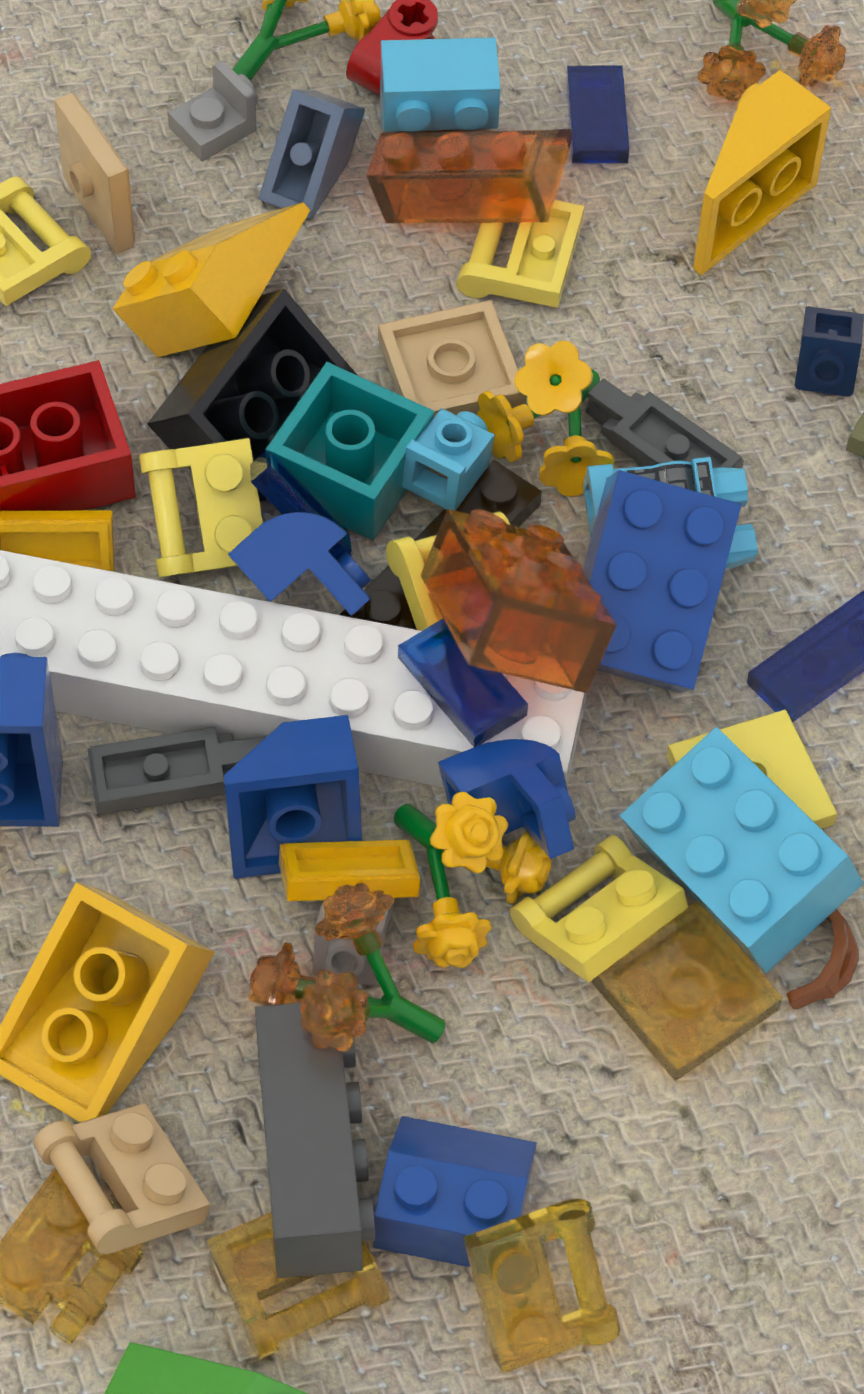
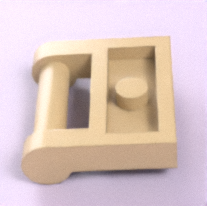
[33,1103,210,1254]

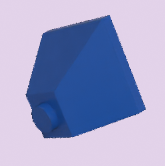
[224,715,362,879]

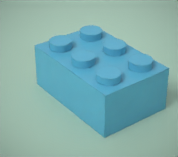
[619,727,864,974]

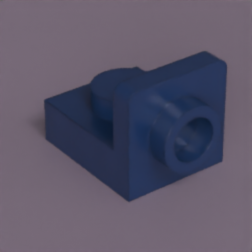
[795,306,864,396]

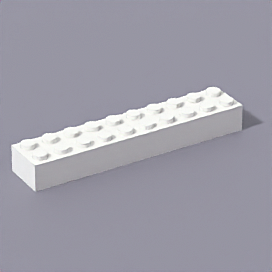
[0,550,591,787]

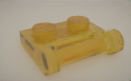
[463,1199,621,1373]
[207,1212,390,1360]

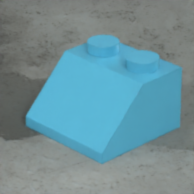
[380,37,501,132]

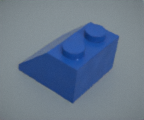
[373,1116,537,1275]

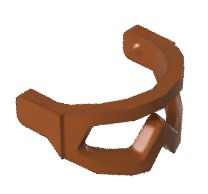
[786,909,859,1009]

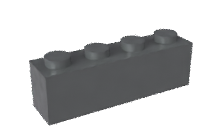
[255,1000,375,1278]

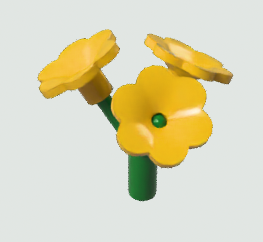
[477,340,614,497]

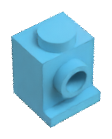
[402,408,495,512]

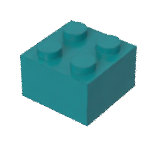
[266,362,434,541]

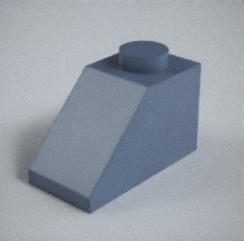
[258,89,365,219]

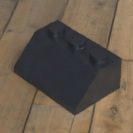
[147,289,358,502]

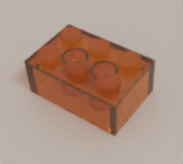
[420,509,617,693]

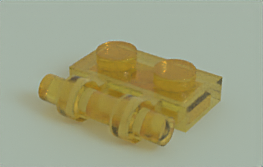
[0,1168,145,1344]

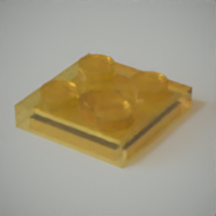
[592,901,783,1082]

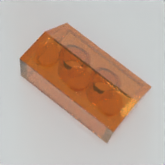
[366,129,573,223]

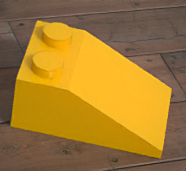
[693,70,832,276]
[113,202,310,357]
[0,882,215,1122]

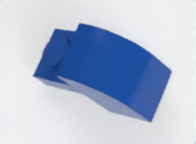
[228,512,371,616]
[438,739,576,859]

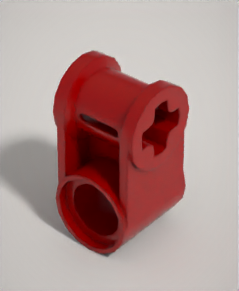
[346,0,438,96]

